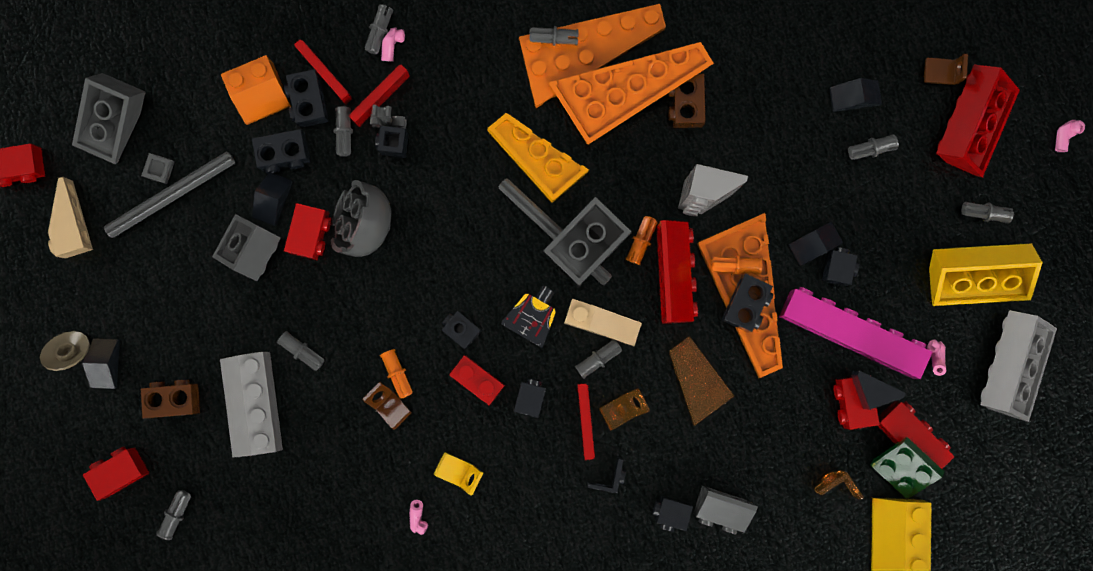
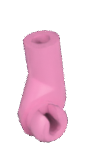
[381,28,405,61]
[1055,120,1085,152]
[927,340,946,376]
[409,500,428,535]

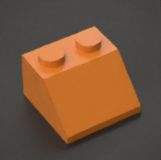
[221,55,291,125]

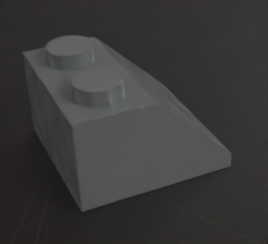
[212,214,280,281]
[693,486,758,534]

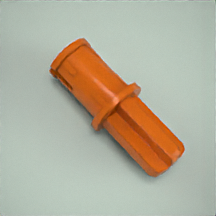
[625,216,657,266]
[711,255,762,275]
[380,349,413,399]

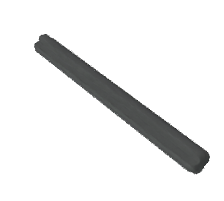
[104,152,235,238]
[498,178,612,285]

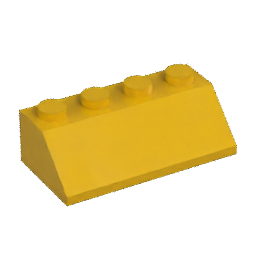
[929,244,1042,306]
[871,498,931,571]

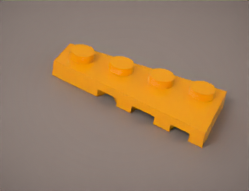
[487,113,589,202]

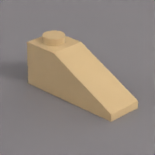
[48,177,93,258]
[564,299,642,346]

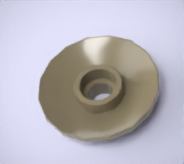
[40,331,90,371]

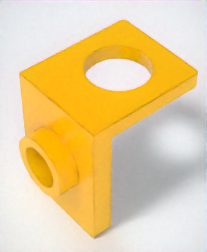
[434,452,483,495]

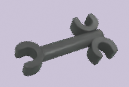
[370,105,407,129]

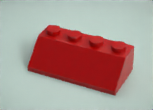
[937,65,1020,178]
[656,220,698,324]

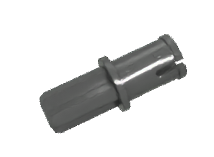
[365,5,394,54]
[529,26,579,46]
[333,106,353,156]
[848,134,899,160]
[961,202,1014,223]
[277,331,324,371]
[575,340,622,379]
[156,490,191,540]

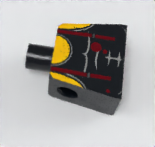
[501,285,556,348]

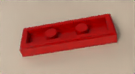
[294,40,352,105]
[349,65,410,127]
[577,383,595,460]

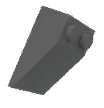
[72,73,145,164]
[544,197,631,285]

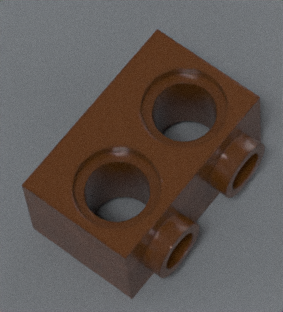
[668,74,705,128]
[141,380,200,419]

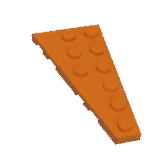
[519,4,666,108]
[548,42,714,144]
[697,213,783,378]

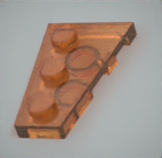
[669,337,734,426]

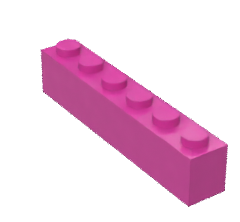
[779,287,932,379]

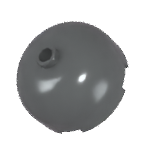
[331,180,391,257]

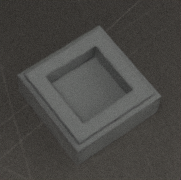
[141,153,175,184]

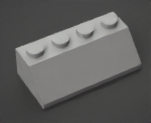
[678,164,748,216]
[980,310,1057,422]
[220,352,283,457]

